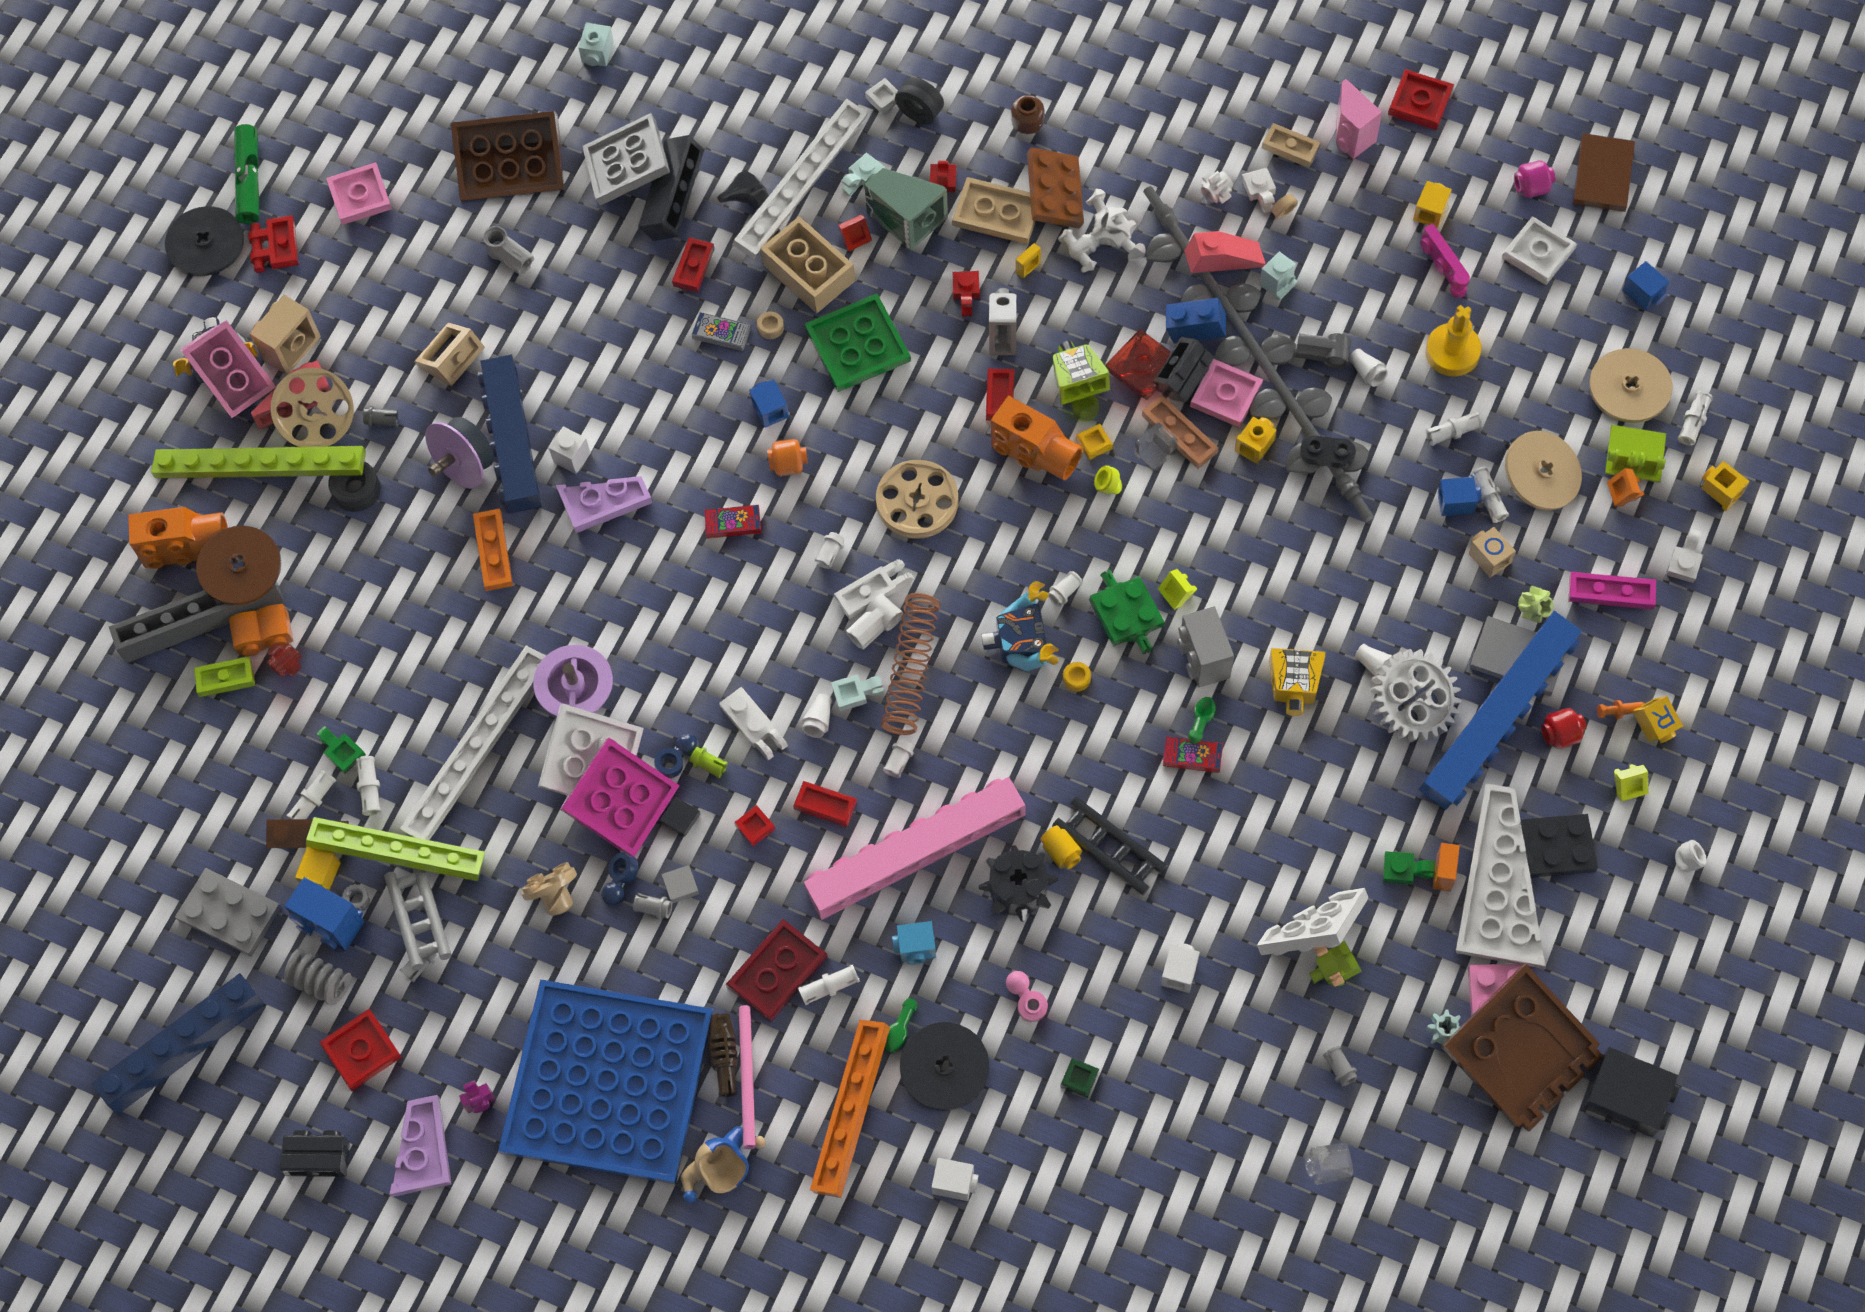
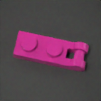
[1420,224,1470,298]

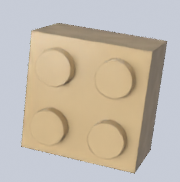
[250,295,321,375]

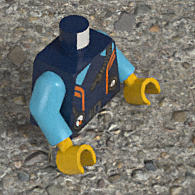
[981,581,1059,671]

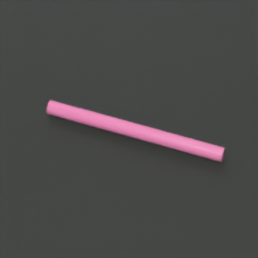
[739,1005,756,1149]

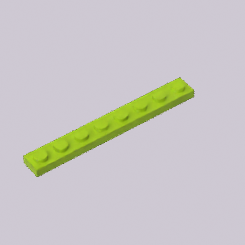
[151,446,366,478]

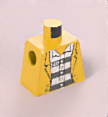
[1269,648,1325,716]

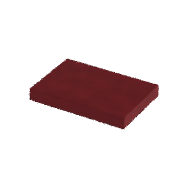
[726,919,828,1022]

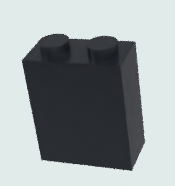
[1584,1047,1680,1137]

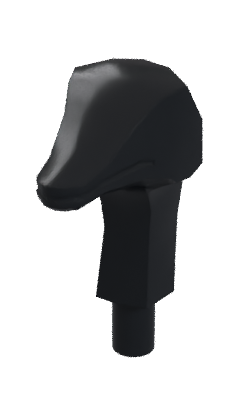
[717,170,780,238]

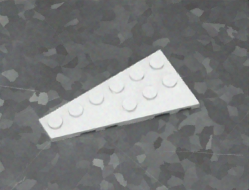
[1456,784,1546,969]

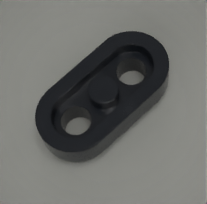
[1300,435,1356,468]

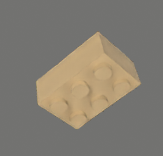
[760,216,855,313]

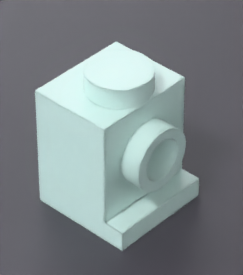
[1260,251,1297,300]

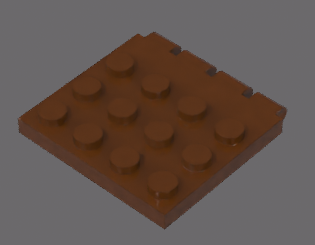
[1441,964,1603,1132]

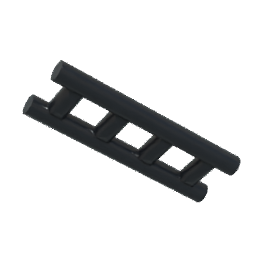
[1052,797,1168,896]

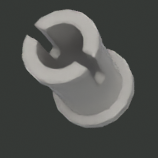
[633,893,672,920]
[400,944,437,982]
[1323,1046,1358,1086]

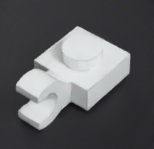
[1242,168,1276,213]
[1666,529,1703,583]

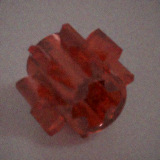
[267,643,302,677]

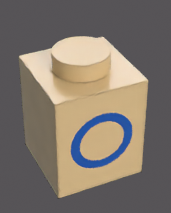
[1469,527,1516,578]

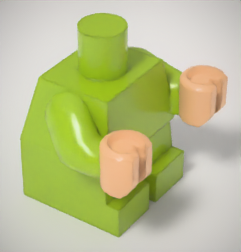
[1309,940,1362,987]

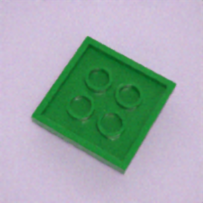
[804,293,911,392]

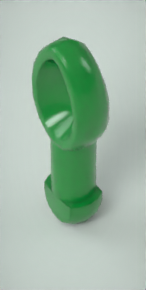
[1188,697,1216,744]
[885,998,917,1052]

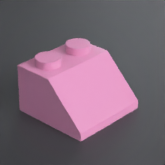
[1336,79,1382,159]

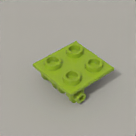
[1605,425,1666,483]

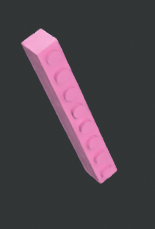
[804,777,1025,920]

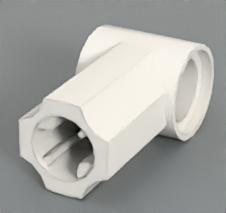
[846,594,903,650]

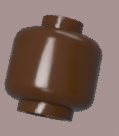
[1011,95,1045,135]

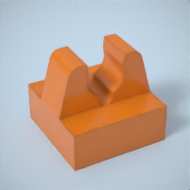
[1607,468,1644,507]

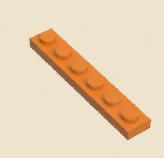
[810,1019,890,1198]

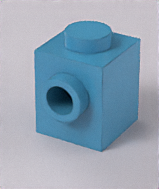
[892,921,936,965]

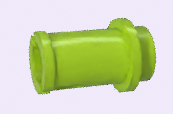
[689,747,728,778]

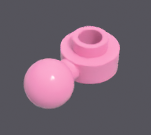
[1006,971,1048,1022]

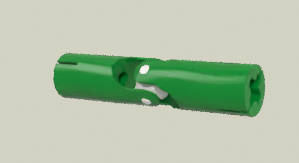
[234,124,259,224]

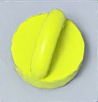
[1094,466,1122,494]

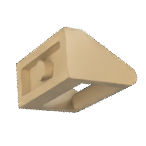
[414,323,485,386]

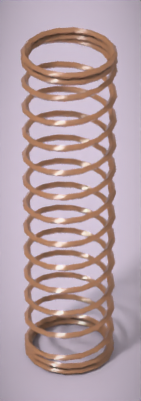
[881,593,940,735]

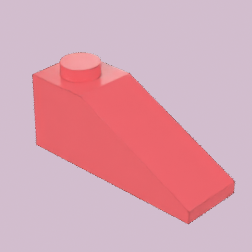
[1184,231,1266,273]
[251,360,331,429]

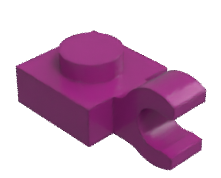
[459,1080,496,1114]

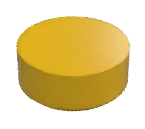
[1063,662,1091,692]

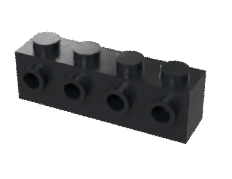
[638,135,705,241]

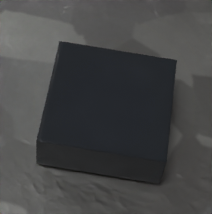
[660,797,701,837]

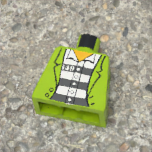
[1052,341,1110,405]

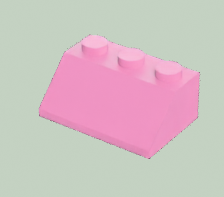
[181,320,276,418]

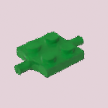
[1089,570,1165,655]

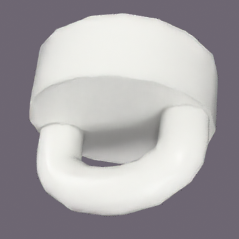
[1675,840,1707,872]

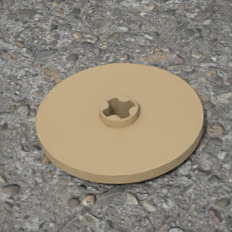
[1589,348,1672,423]
[1505,431,1582,510]

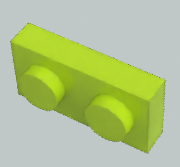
[194,656,255,697]

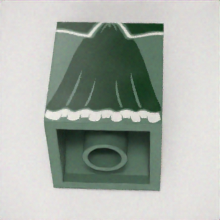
[864,168,948,250]

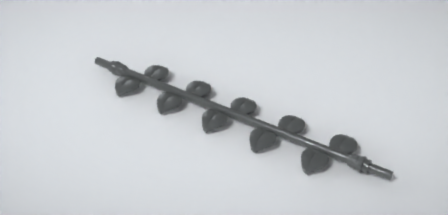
[1143,186,1374,522]

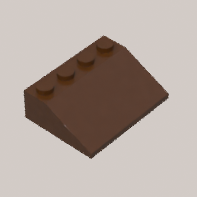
[450,111,564,201]

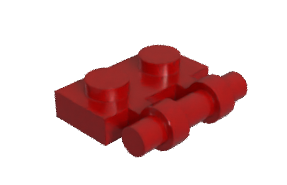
[248,215,299,273]

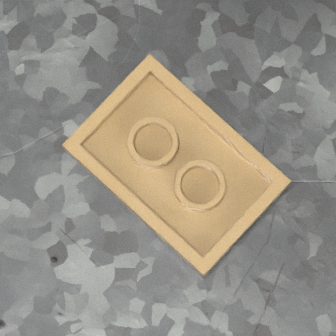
[952,177,1035,244]

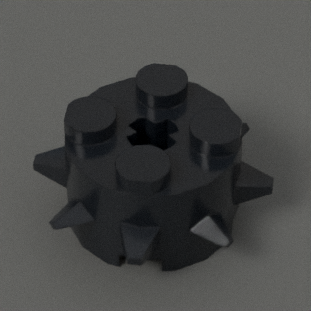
[978,845,1059,922]

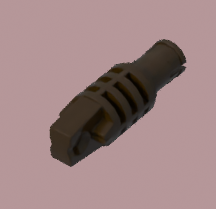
[709,1013,738,1097]

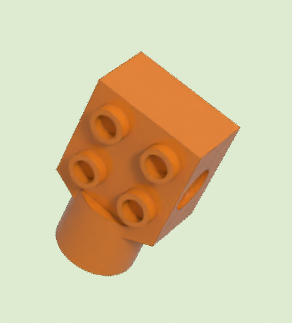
[991,395,1083,481]
[128,507,228,569]

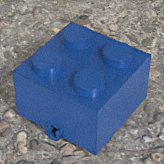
[284,877,365,951]

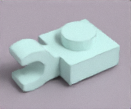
[841,153,885,196]
[831,674,884,711]

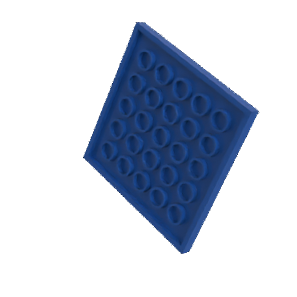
[498,979,714,1185]

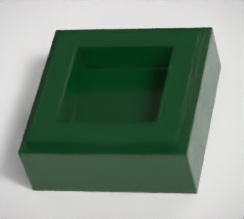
[1060,1058,1099,1098]

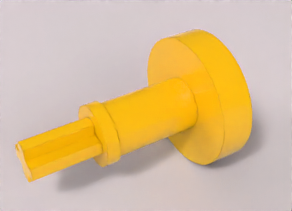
[1425,305,1482,377]

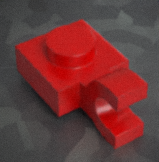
[952,271,980,317]

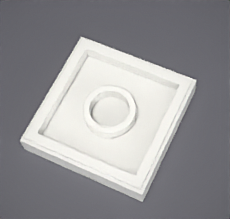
[1502,216,1577,285]

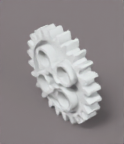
[1370,649,1461,742]

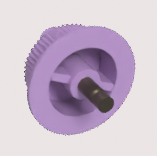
[533,645,613,716]

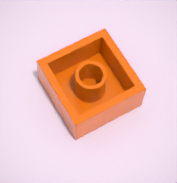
[1433,843,1460,892]

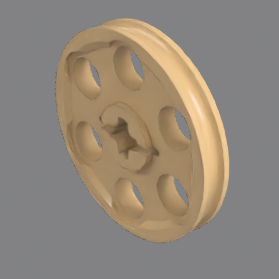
[271,368,354,447]
[876,460,958,539]

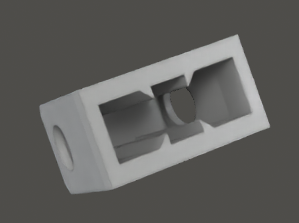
[989,288,1017,355]

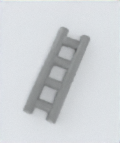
[384,868,452,971]

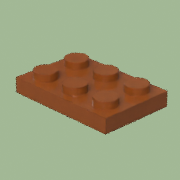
[1027,147,1084,229]

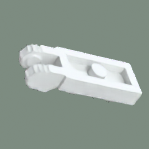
[834,559,914,620]
[719,687,788,760]

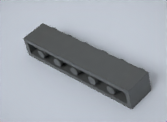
[108,582,285,663]

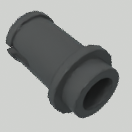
[363,406,398,427]

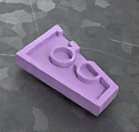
[556,476,652,533]
[390,1095,452,1197]

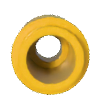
[1040,825,1082,869]

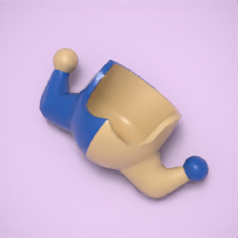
[681,1126,766,1203]

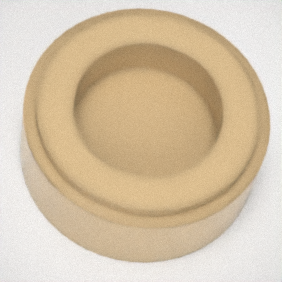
[1271,194,1298,218]
[757,311,784,339]

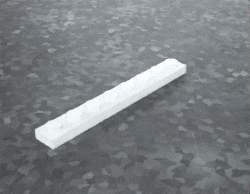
[732,99,868,260]
[400,645,545,840]

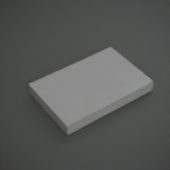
[1469,616,1566,696]

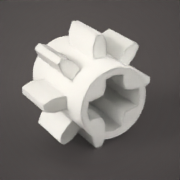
[1200,171,1233,204]

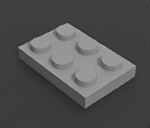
[175,868,282,957]

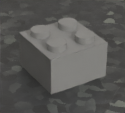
[1177,606,1234,688]

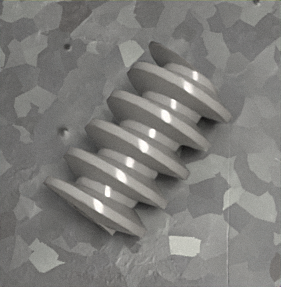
[284,948,352,1005]

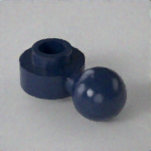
[654,734,699,779]
[601,852,638,905]

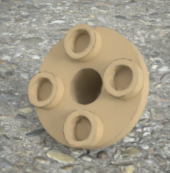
[521,862,577,916]

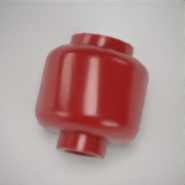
[1541,708,1587,749]

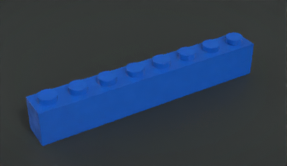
[1418,611,1582,810]

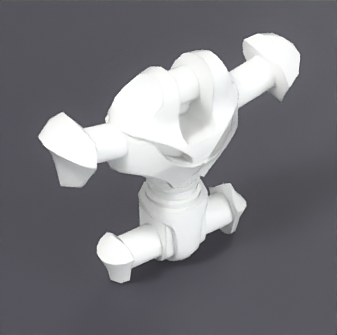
[1058,189,1146,273]

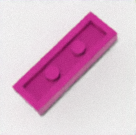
[1568,572,1656,610]

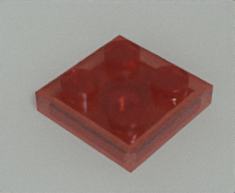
[1105,329,1171,401]

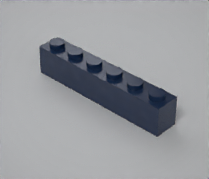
[477,354,542,514]
[91,973,265,1115]

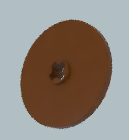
[196,526,281,605]

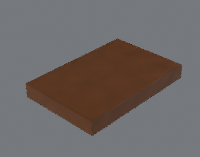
[1572,133,1635,212]

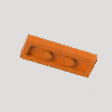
[473,509,513,591]

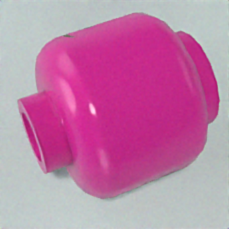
[1514,160,1555,198]

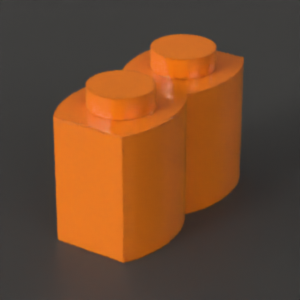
[229,604,294,657]

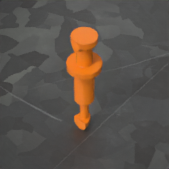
[1597,700,1645,719]

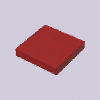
[1388,69,1454,130]
[319,1009,402,1091]

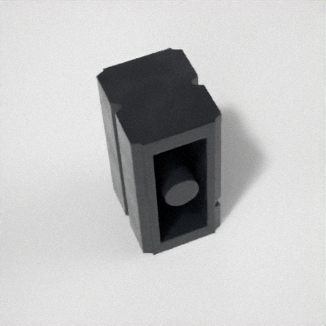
[1153,337,1214,402]
[280,1130,350,1177]

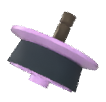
[425,417,494,489]

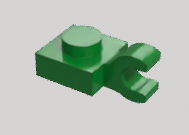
[316,726,366,774]
[1383,851,1435,885]

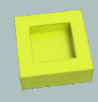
[1158,569,1197,610]
[1614,765,1649,802]

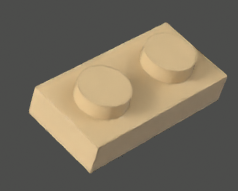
[1261,123,1321,168]

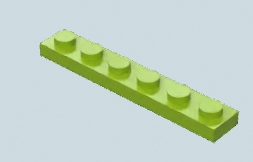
[306,817,485,881]

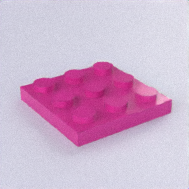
[560,738,679,857]

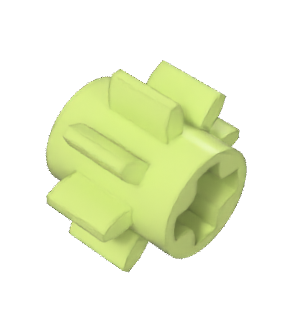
[1518,586,1554,623]

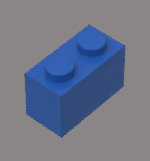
[1166,298,1226,344]

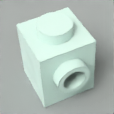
[578,23,614,66]

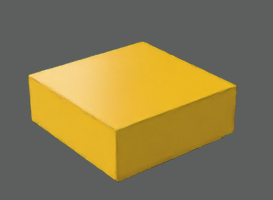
[1016,243,1041,278]
[1076,423,1113,460]

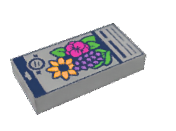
[691,312,751,351]

